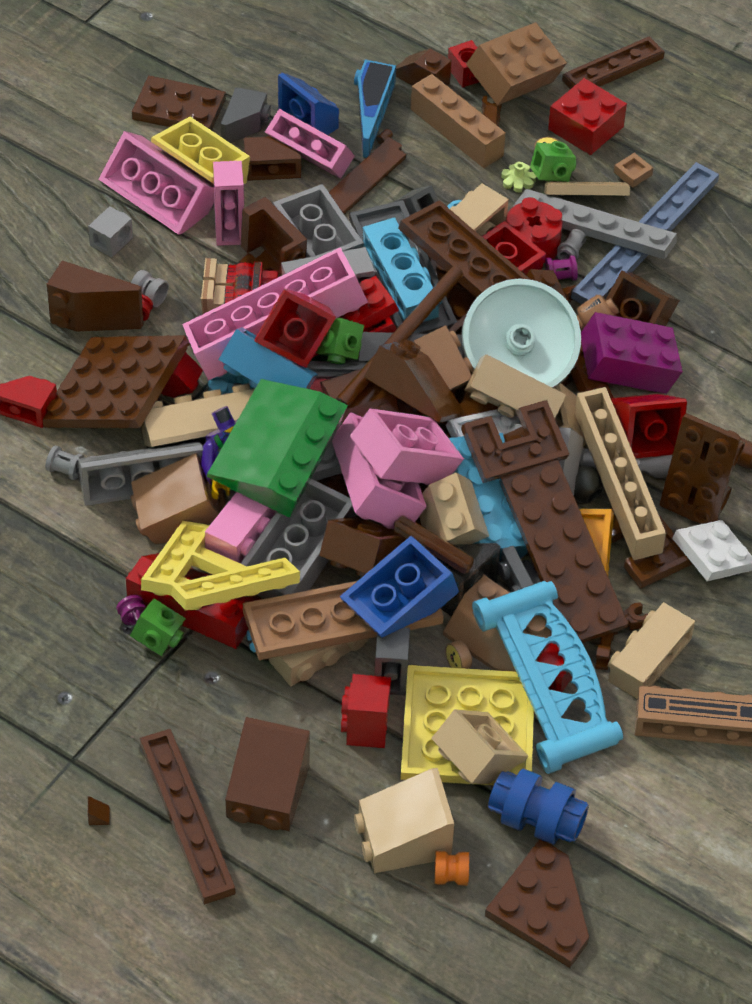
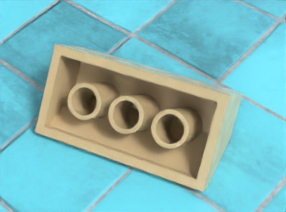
[141,383,255,447]

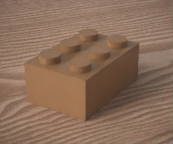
[466,22,567,106]

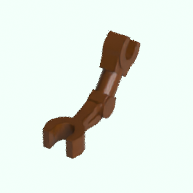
[595,602,648,670]

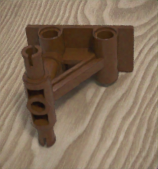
[660,413,752,524]

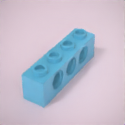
[363,217,442,322]

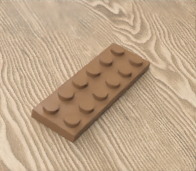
[243,581,444,660]

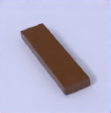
[562,36,665,89]

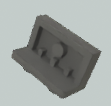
[498,546,540,593]

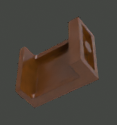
[241,197,307,277]

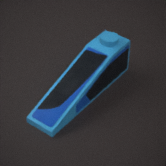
[354,59,396,158]

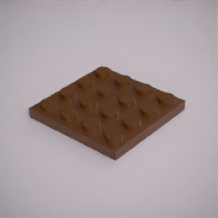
[42,335,190,428]

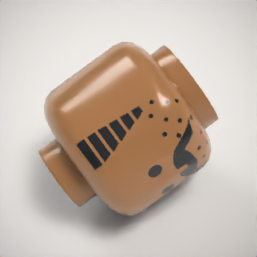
[577,295,620,331]

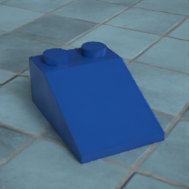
[340,536,459,638]

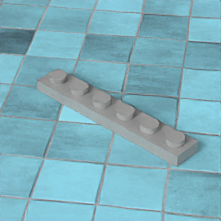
[513,189,677,259]

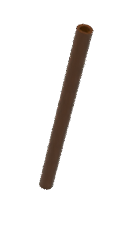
[336,266,463,408]

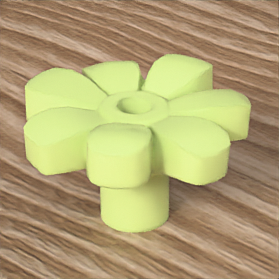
[501,162,536,193]

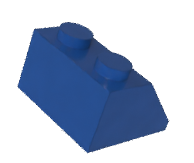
[278,73,339,135]

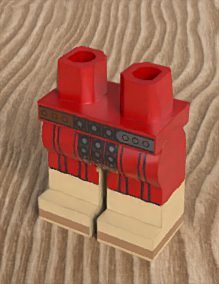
[201,258,278,315]

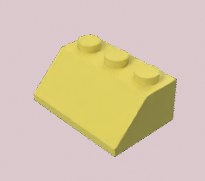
[151,117,250,184]

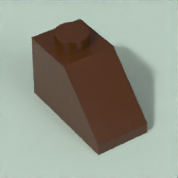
[396,48,452,86]
[244,136,301,181]

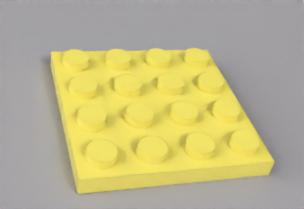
[400,665,534,785]

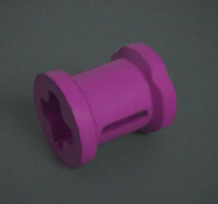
[545,255,578,281]

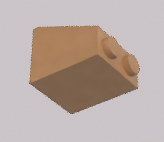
[131,453,227,544]

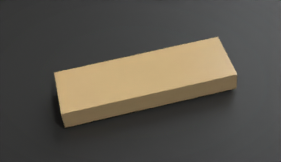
[544,181,630,196]

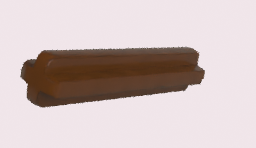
[394,515,474,574]

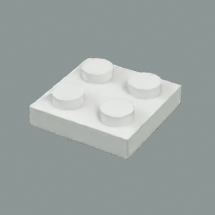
[672,520,752,581]

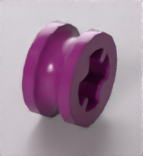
[116,595,146,625]

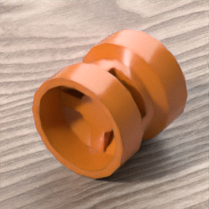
[434,851,469,886]

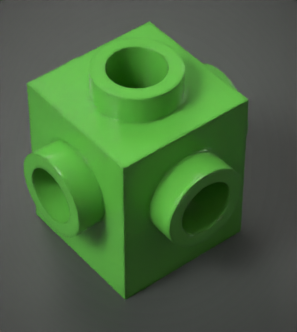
[530,141,576,182]
[317,318,364,364]
[130,599,186,656]

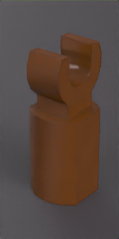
[481,96,502,127]

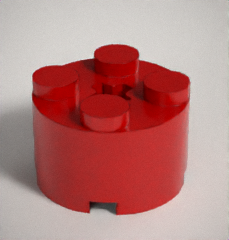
[506,197,563,263]

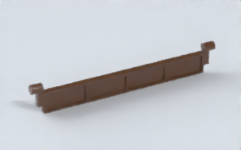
[238,128,406,275]

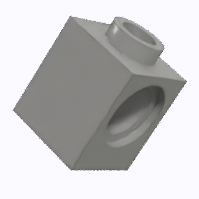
[88,206,133,257]

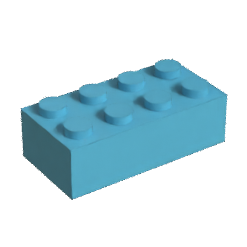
[449,433,528,564]

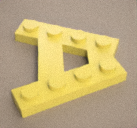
[141,521,300,611]

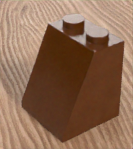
[225,717,310,831]

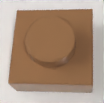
[614,153,653,188]

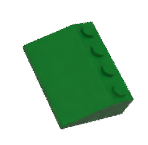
[206,379,348,518]

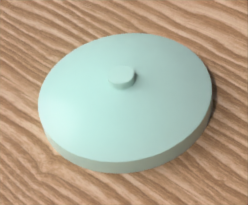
[462,279,581,388]

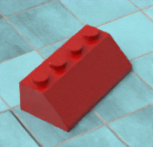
[126,553,261,649]

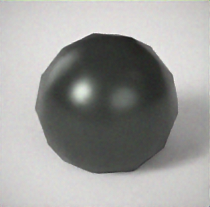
[574,466,605,503]

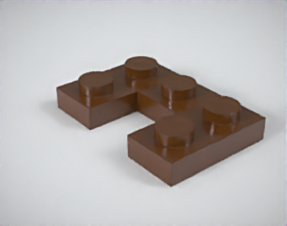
[461,400,570,483]
[610,508,692,589]

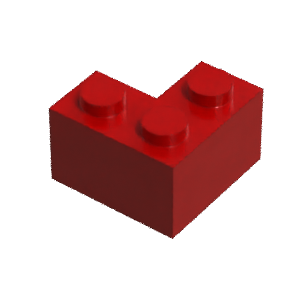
[341,674,391,748]

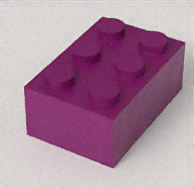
[581,312,683,394]

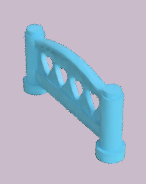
[472,581,623,774]

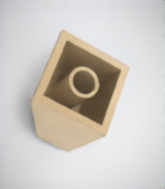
[354,768,454,873]

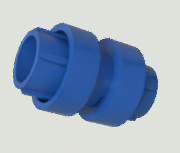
[488,768,589,845]

